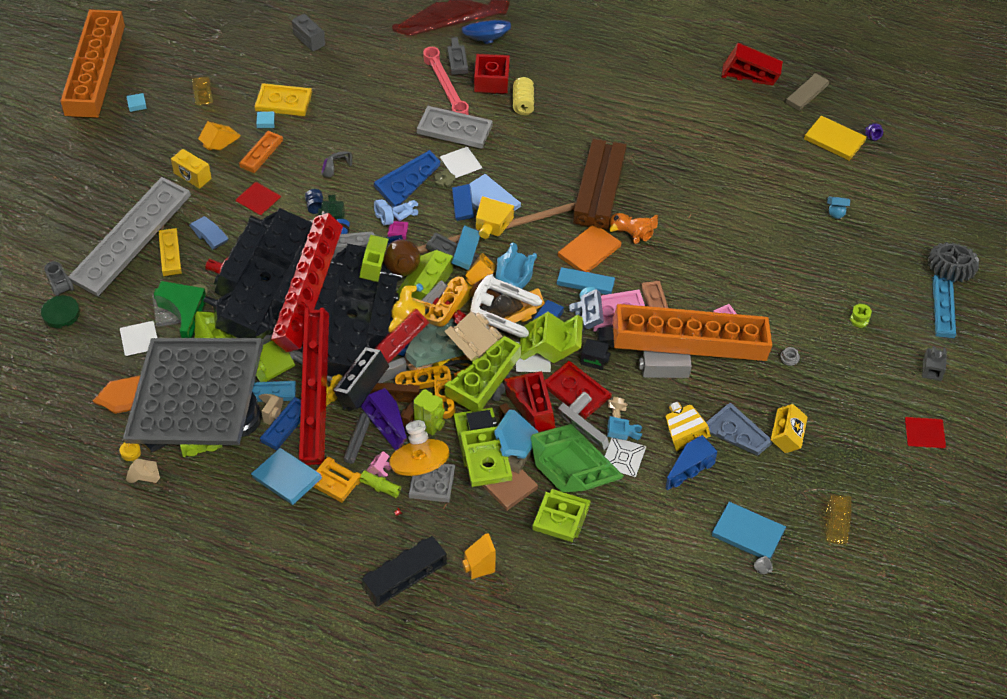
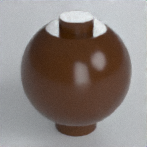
[384,239,420,276]

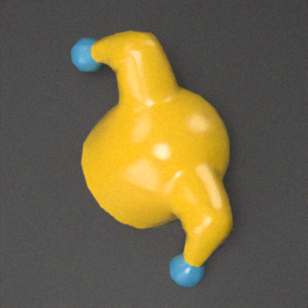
[388,284,425,333]

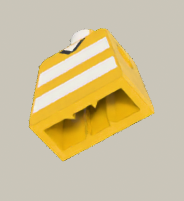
[666,402,711,451]

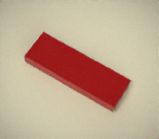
[374,308,430,363]

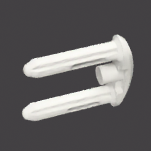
[470,274,542,337]

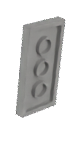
[417,106,493,149]

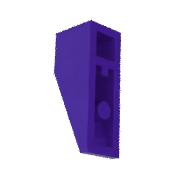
[361,388,407,451]

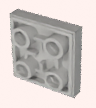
[409,464,455,503]

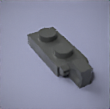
[448,37,468,75]

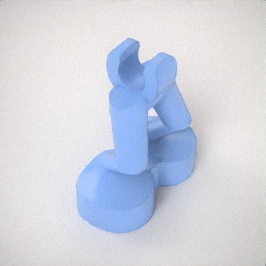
[374,199,418,225]

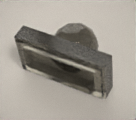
[481,295,523,318]

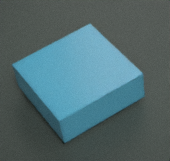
[127,93,147,112]
[256,112,275,128]

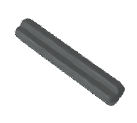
[344,412,371,464]

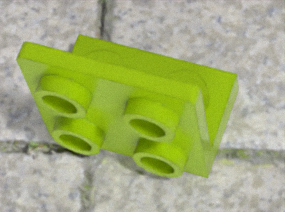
[256,340,295,382]

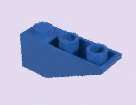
[666,435,717,490]

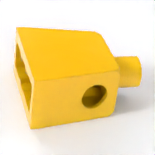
[476,196,514,239]

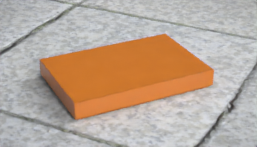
[558,225,621,272]

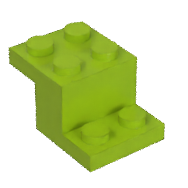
[520,312,583,363]
[533,489,591,542]

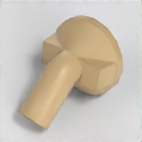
[608,397,628,418]

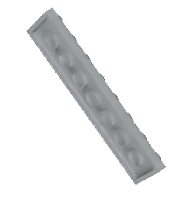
[68,177,191,297]

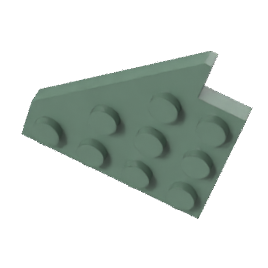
[406,313,465,368]

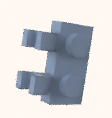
[569,289,604,331]

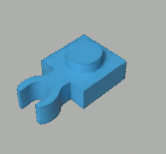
[607,416,642,440]

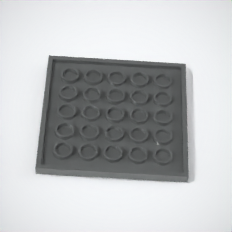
[123,338,264,445]

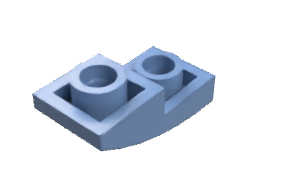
[189,216,228,250]

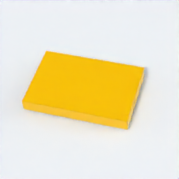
[255,83,312,116]
[804,116,866,161]

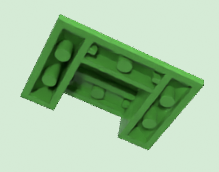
[531,424,624,492]

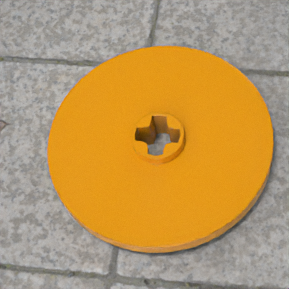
[390,439,450,476]

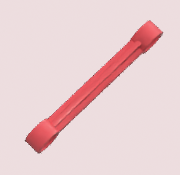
[423,47,469,115]

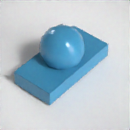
[827,196,850,219]

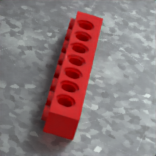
[271,213,343,352]

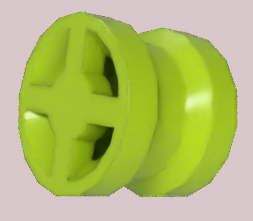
[850,304,872,328]

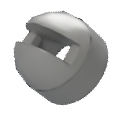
[754,556,773,574]

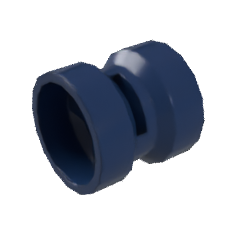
[305,189,325,214]

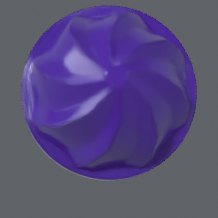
[865,123,883,140]

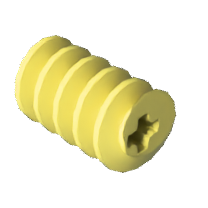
[513,77,534,115]

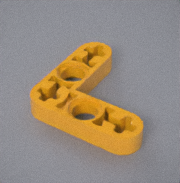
[413,277,468,327]
[395,365,456,419]

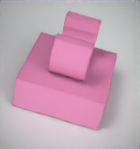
[366,451,391,477]

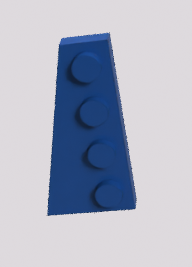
[374,150,441,207]

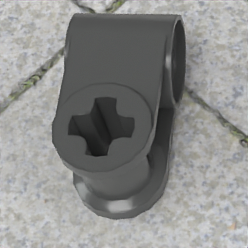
[44,261,74,296]

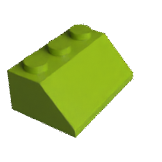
[396,250,453,300]

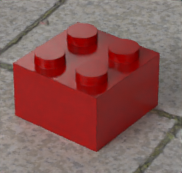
[474,54,510,93]

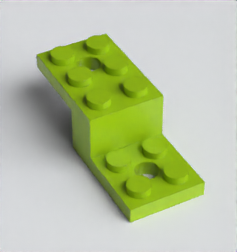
[454,408,512,487]

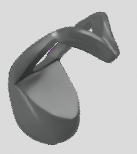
[321,151,352,178]

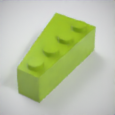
[445,336,521,412]

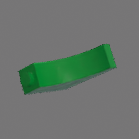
[154,281,206,338]

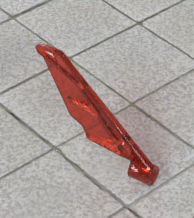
[392,0,510,36]

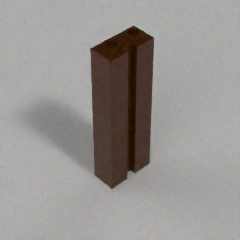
[573,139,627,229]

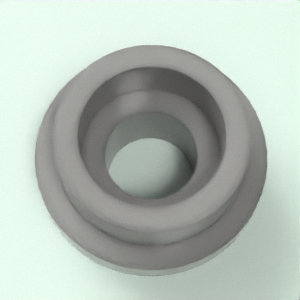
[780,347,800,366]

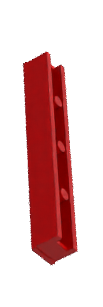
[299,308,329,465]

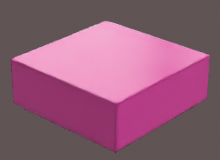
[388,221,409,240]

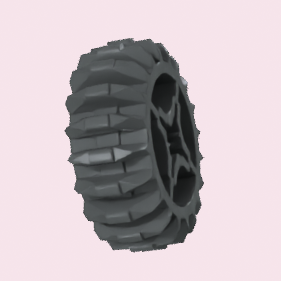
[928,242,979,282]

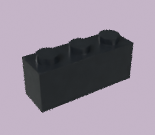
[333,347,389,409]

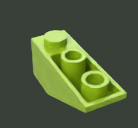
[360,235,388,282]

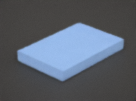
[470,174,521,211]

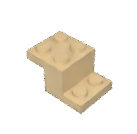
[445,311,502,361]

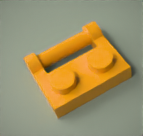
[313,457,363,503]

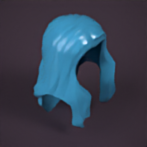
[495,242,537,297]

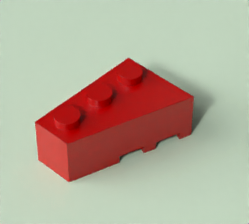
[721,43,783,86]
[504,371,556,432]

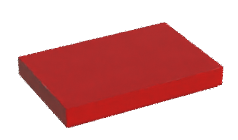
[545,361,612,419]

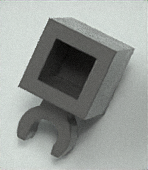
[922,346,947,381]

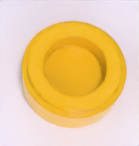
[120,442,141,461]

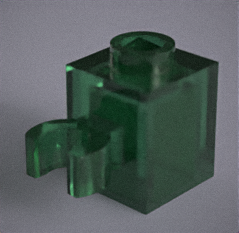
[318,195,345,219]

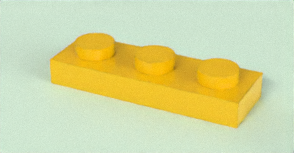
[159,228,182,276]

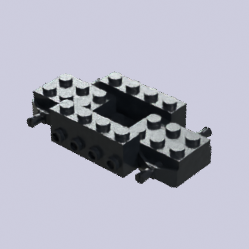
[203,208,313,339]
[300,243,402,377]

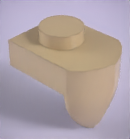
[259,394,283,425]
[126,459,160,483]

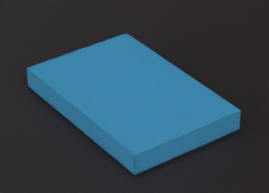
[251,448,322,505]
[712,502,786,559]

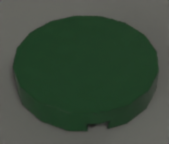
[41,295,80,329]

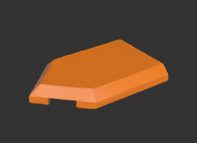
[93,375,141,414]

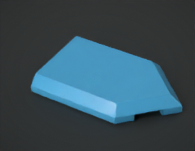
[494,410,538,459]

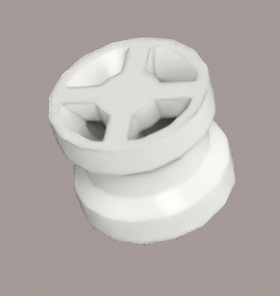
[406,420,428,444]

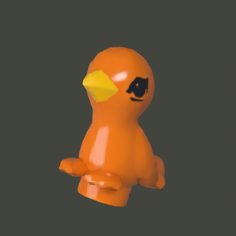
[609,213,659,244]

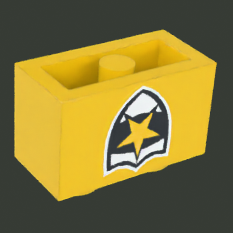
[171,149,212,189]
[771,404,808,453]

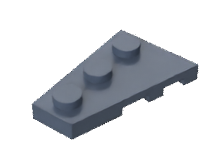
[706,403,772,456]

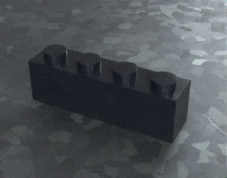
[362,536,447,607]

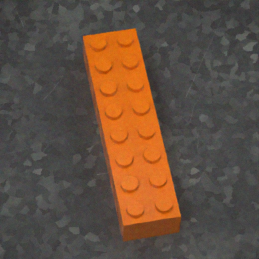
[61,9,125,118]
[613,304,772,361]

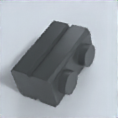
[292,14,325,51]

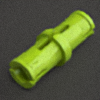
[359,470,401,498]

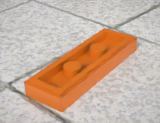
[239,131,283,173]

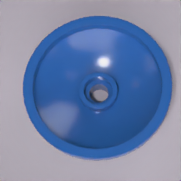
[462,20,511,44]

